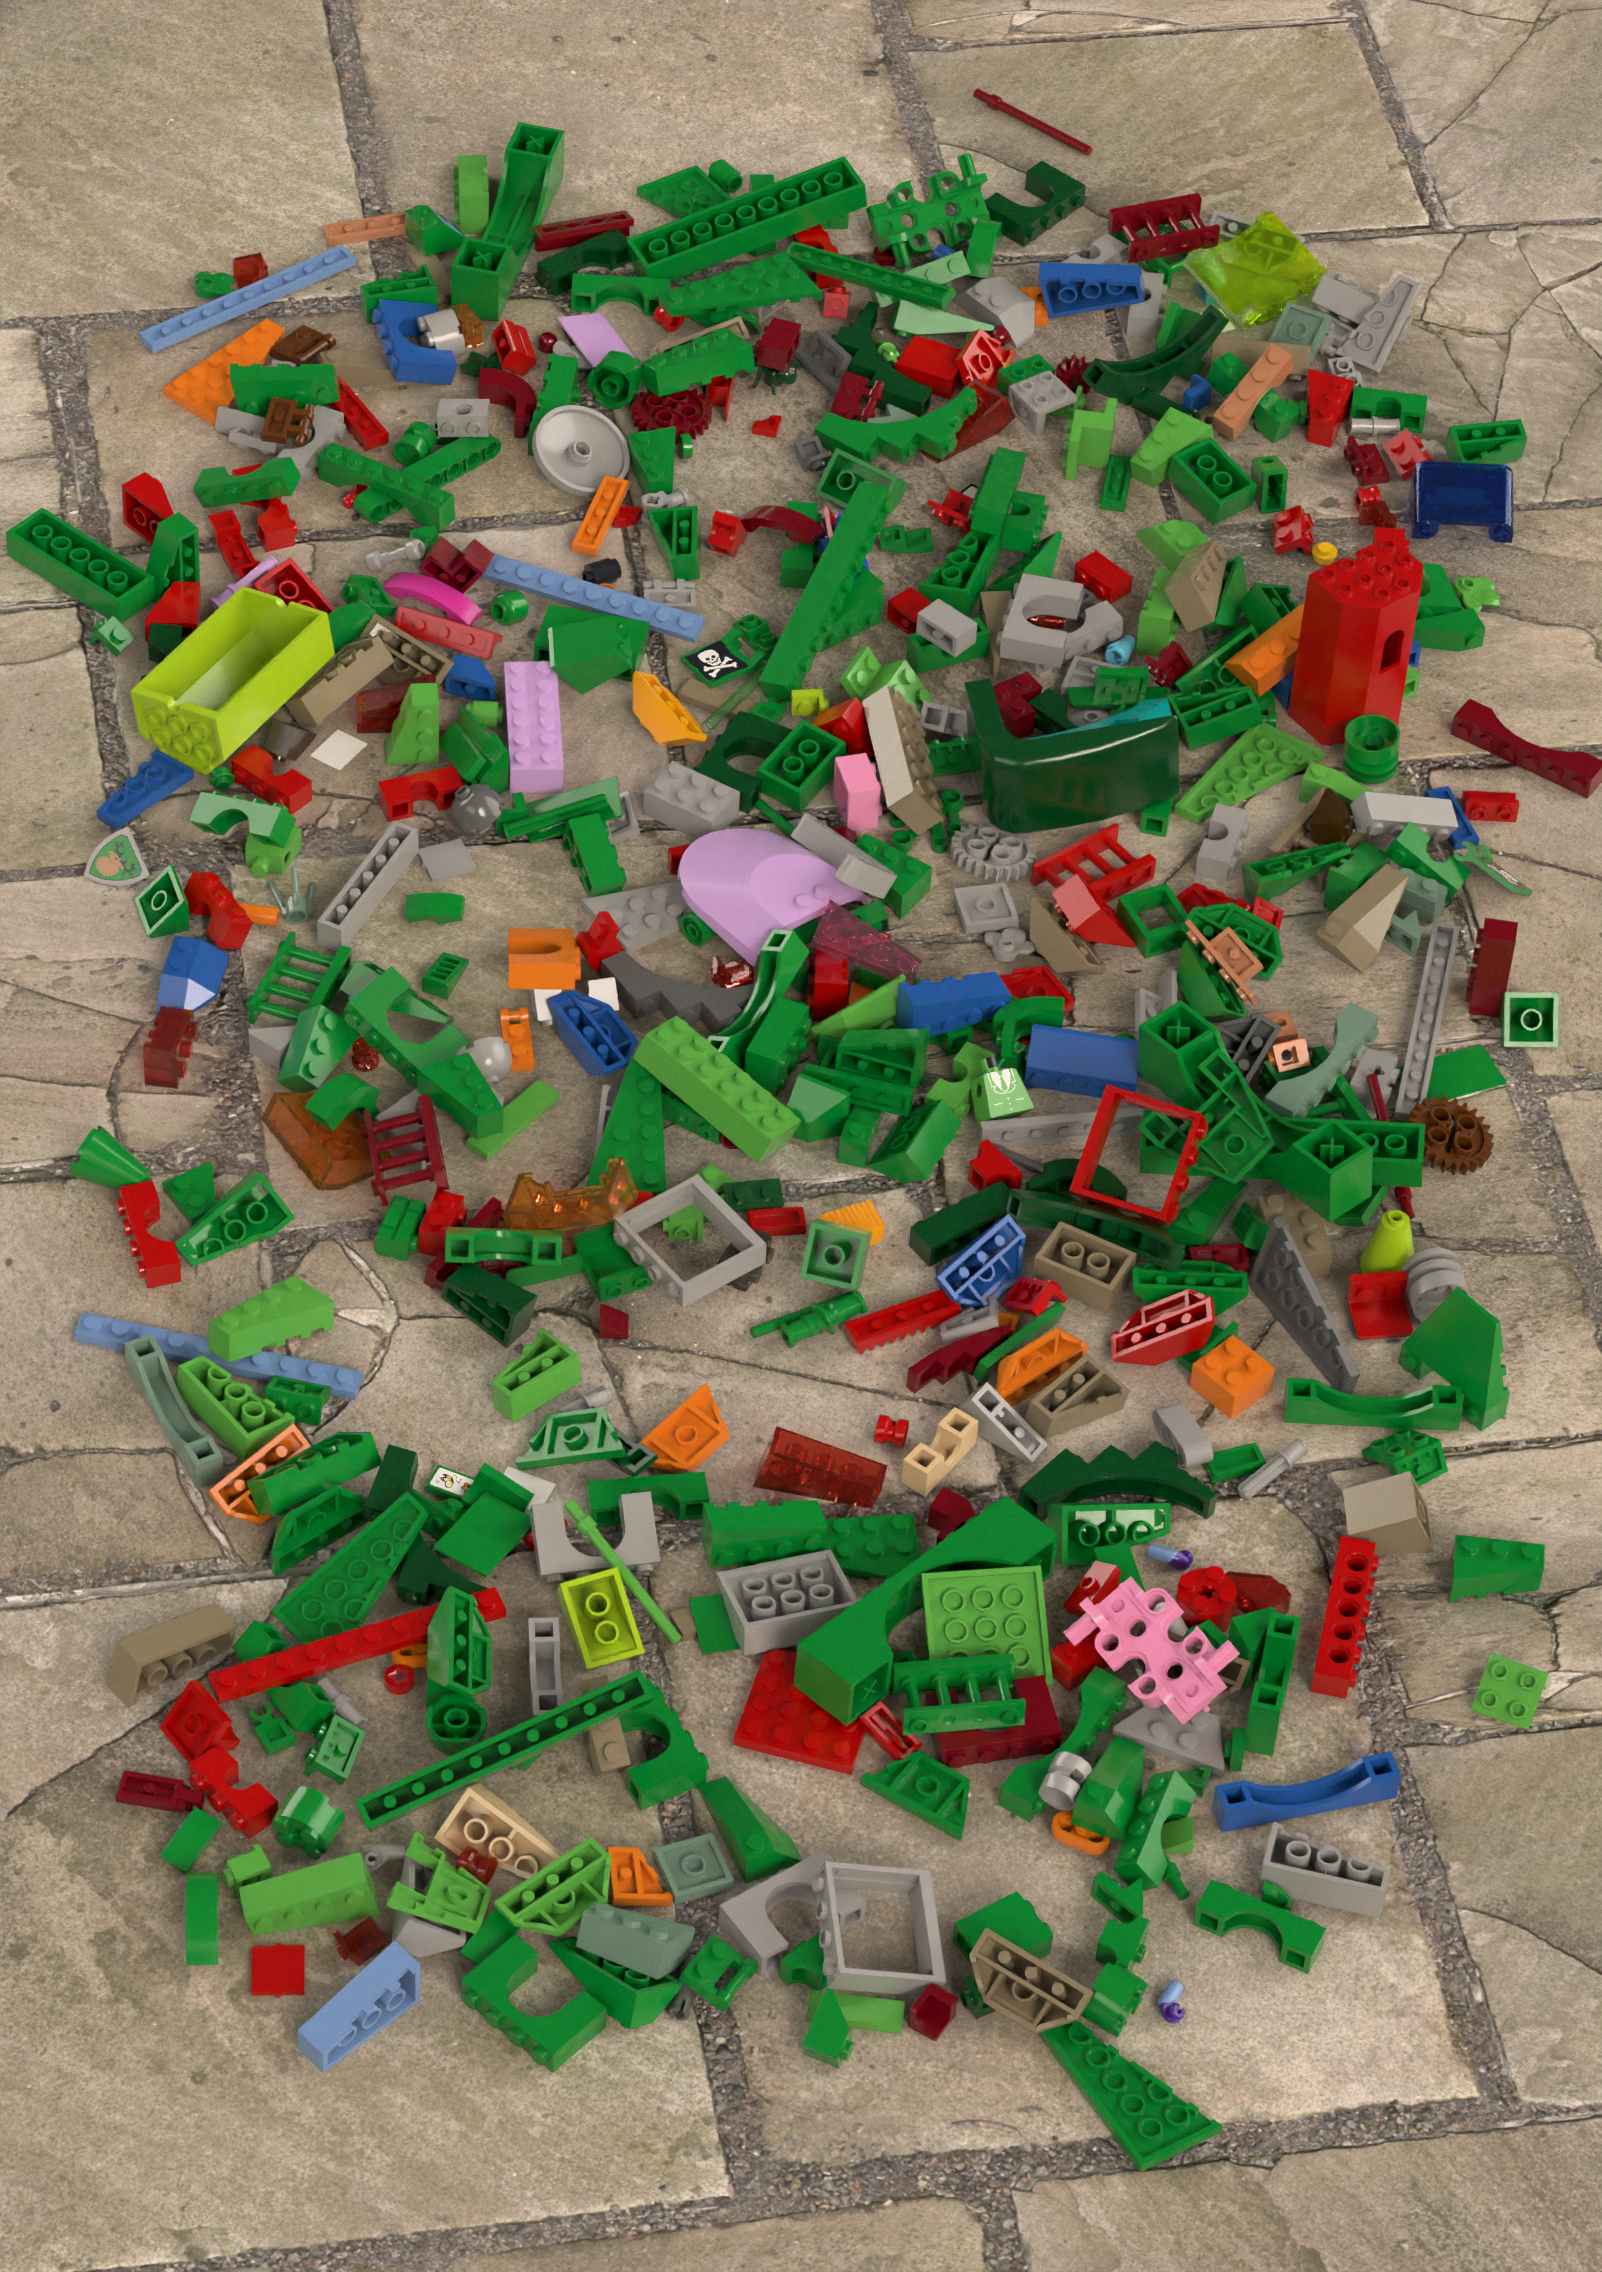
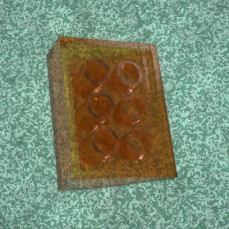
[261,1092,392,1191]

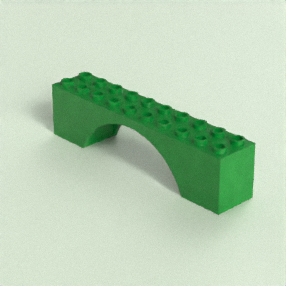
[451,122,565,322]
[1139,1000,1373,1223]
[794,1496,1059,1726]

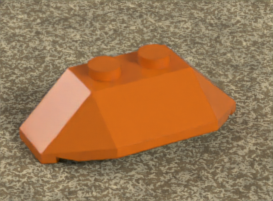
[996,1328,1088,1407]
[207,1423,311,1525]

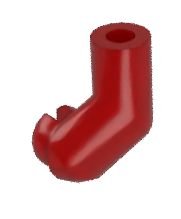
[342,484,368,509]

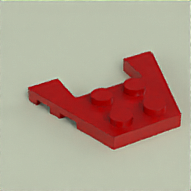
[963,966,1075,1047]

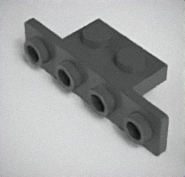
[794,330,852,395]

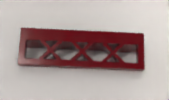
[533,210,634,252]

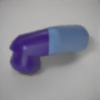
[1147,1544,1193,1571]
[1157,1980,1185,2024]

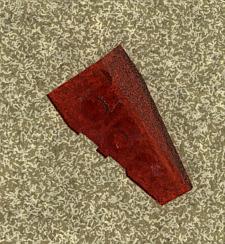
[920,378,1016,464]

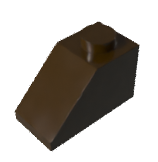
[263,719,316,763]
[1309,788,1353,844]

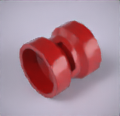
[874,1414,909,1449]

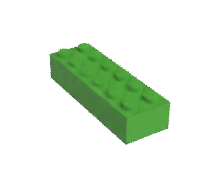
[633,1015,802,1164]

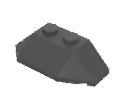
[1217,1013,1282,1085]

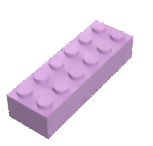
[504,661,564,793]

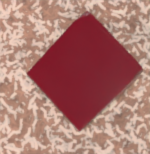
[599,1304,629,1339]

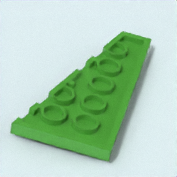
[1174,722,1325,824]

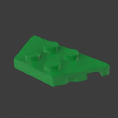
[515,1407,627,1470]
[861,1751,971,1841]

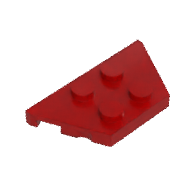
[955,329,1016,411]

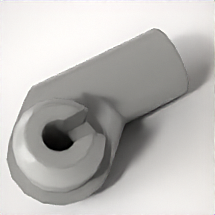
[363,1844,407,1870]

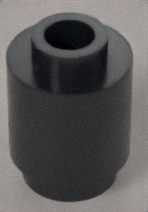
[582,558,622,585]

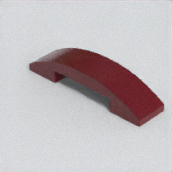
[739,505,825,545]

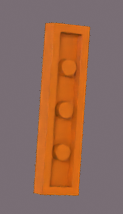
[572,475,629,557]

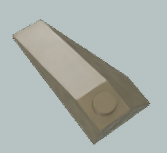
[1315,864,1409,974]

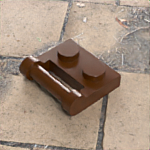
[270,325,336,367]

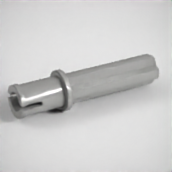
[1237,1438,1309,1500]

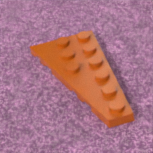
[163,318,285,427]

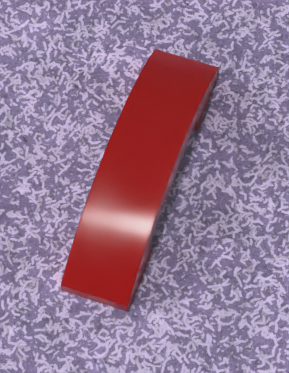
[208,510,260,582]

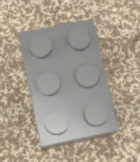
[643,761,740,839]

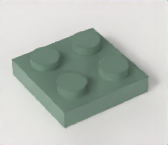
[1268,301,1333,363]
[653,1832,734,1905]

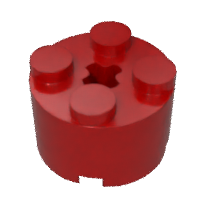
[1175,1566,1237,1633]

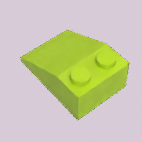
[556,1567,645,1671]

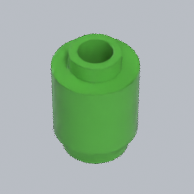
[466,700,504,728]

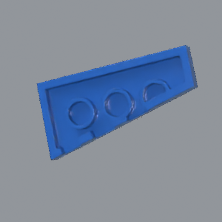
[97,749,194,830]

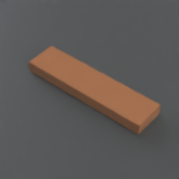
[322,212,407,247]

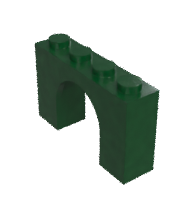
[984,161,1086,247]
[693,711,792,814]

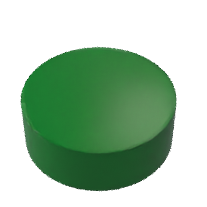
[678,433,693,459]

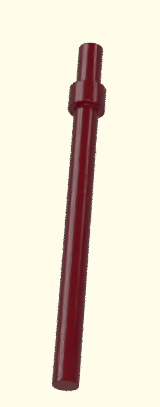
[973,88,1093,156]
[1366,1074,1415,1220]

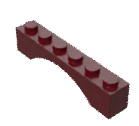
[1451,698,1602,799]

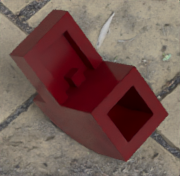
[927,1487,975,1545]

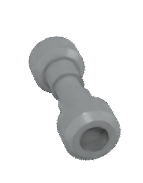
[366,539,425,572]

